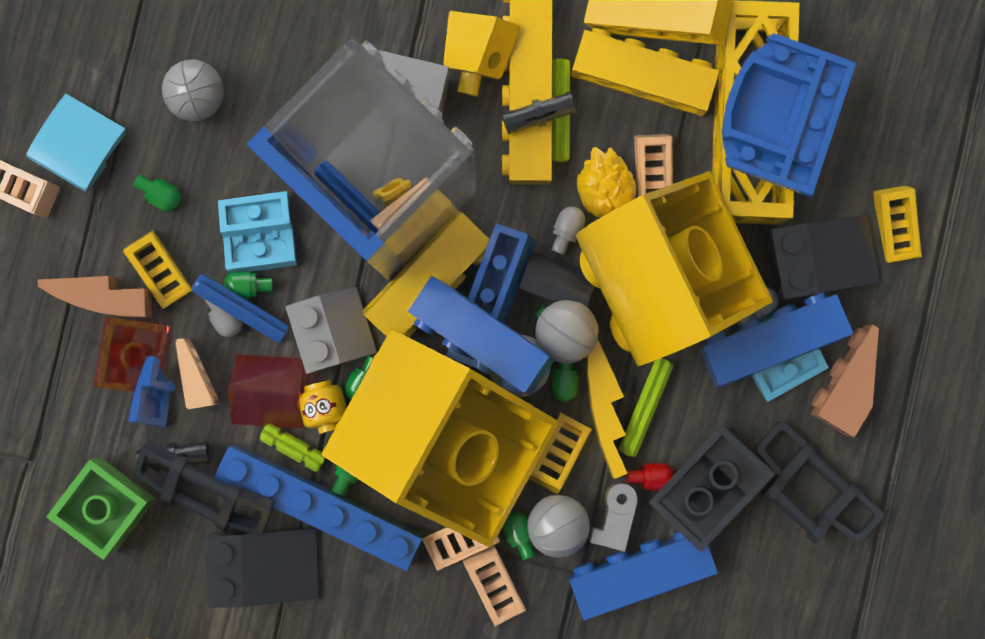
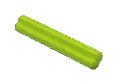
[552,59,570,162]
[619,358,674,457]

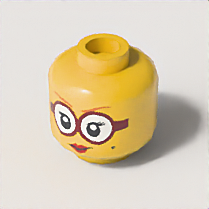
[298,380,347,434]

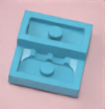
[26,94,126,192]
[218,191,297,275]
[737,303,829,402]

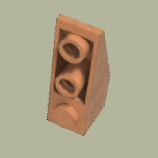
[811,325,879,437]

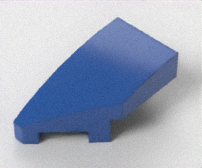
[128,356,176,428]

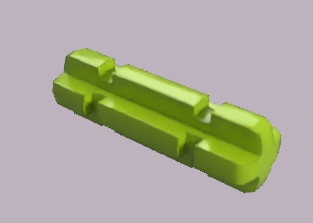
[260,423,325,472]

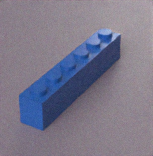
[214,444,424,571]

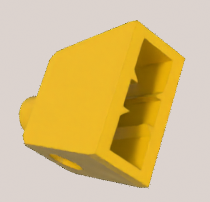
[443,11,520,97]

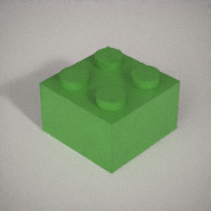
[47,457,156,560]

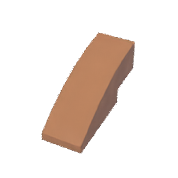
[38,276,153,318]

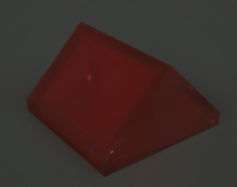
[93,316,169,392]
[228,355,306,428]

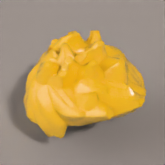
[577,147,637,217]

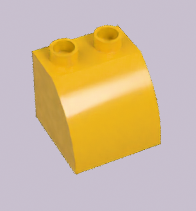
[575,171,773,366]
[321,329,559,548]

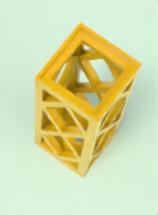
[712,0,799,225]

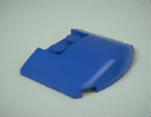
[722,33,856,197]

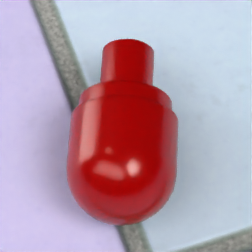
[626,463,675,491]

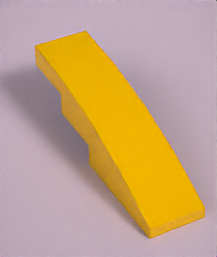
[586,340,627,479]

